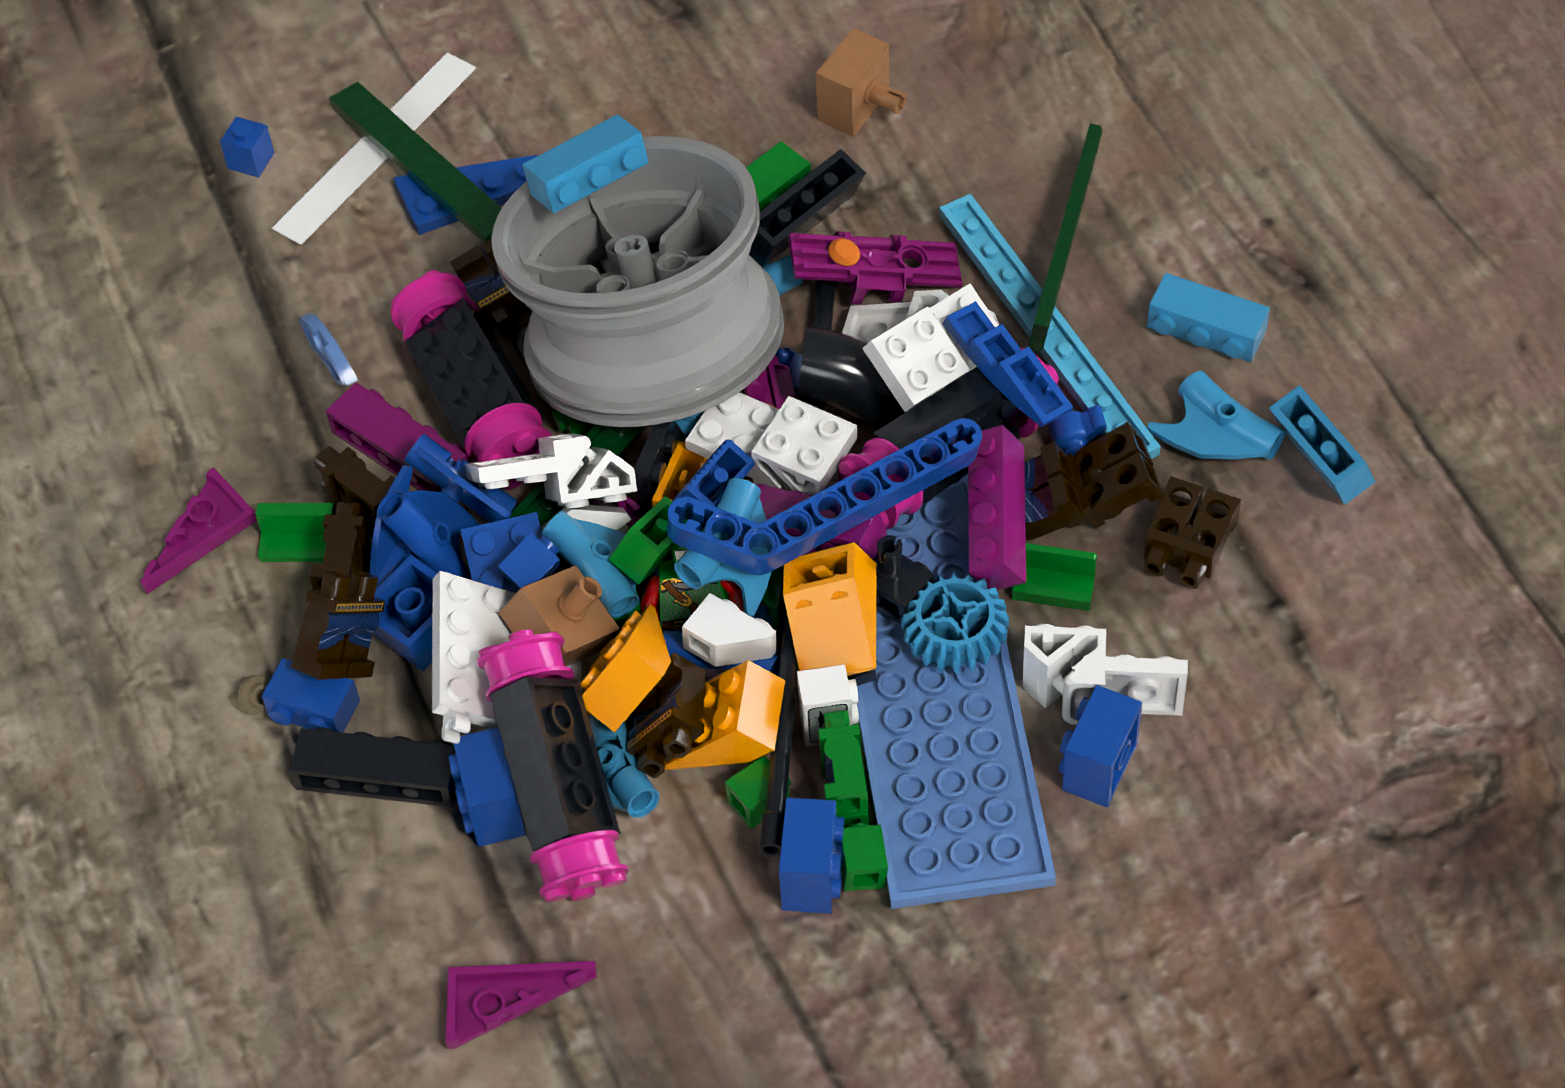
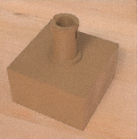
[816,28,907,136]
[499,565,620,667]

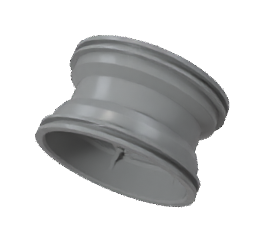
[492,136,784,427]

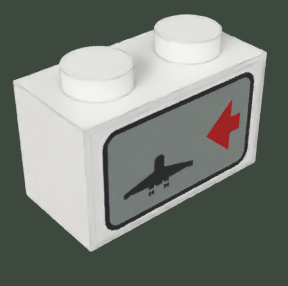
[797,665,859,747]

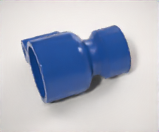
[1048,406,1107,456]

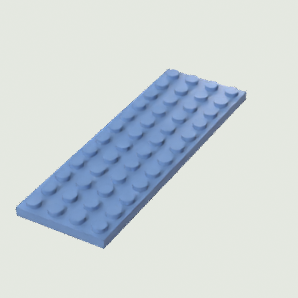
[857,475,1056,909]

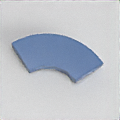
[298,312,358,386]

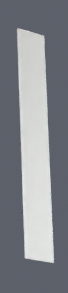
[272,52,477,245]

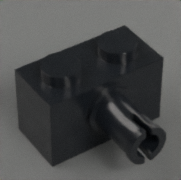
[873,535,934,625]

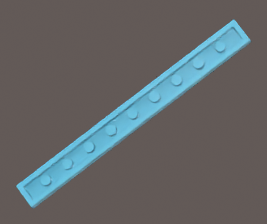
[939,193,1161,459]

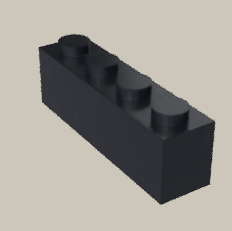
[749,149,866,268]
[289,727,456,808]

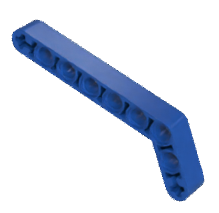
[666,418,982,575]

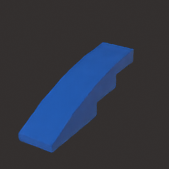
[942,301,1073,427]

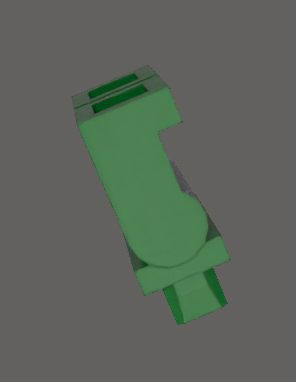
[818,710,869,828]

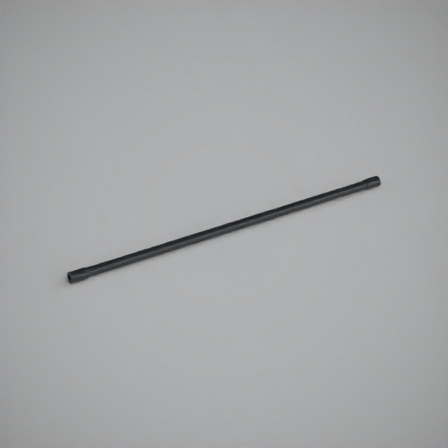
[759,280,838,857]

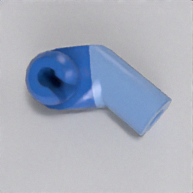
[775,347,802,395]

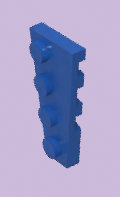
[393,155,537,235]

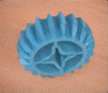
[901,571,1009,675]

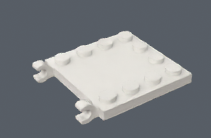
[432,571,582,744]

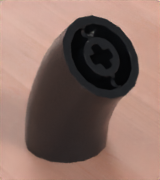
[798,326,905,431]

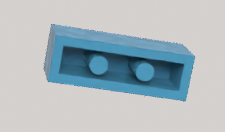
[522,114,649,214]
[1147,273,1270,362]
[1269,385,1376,505]

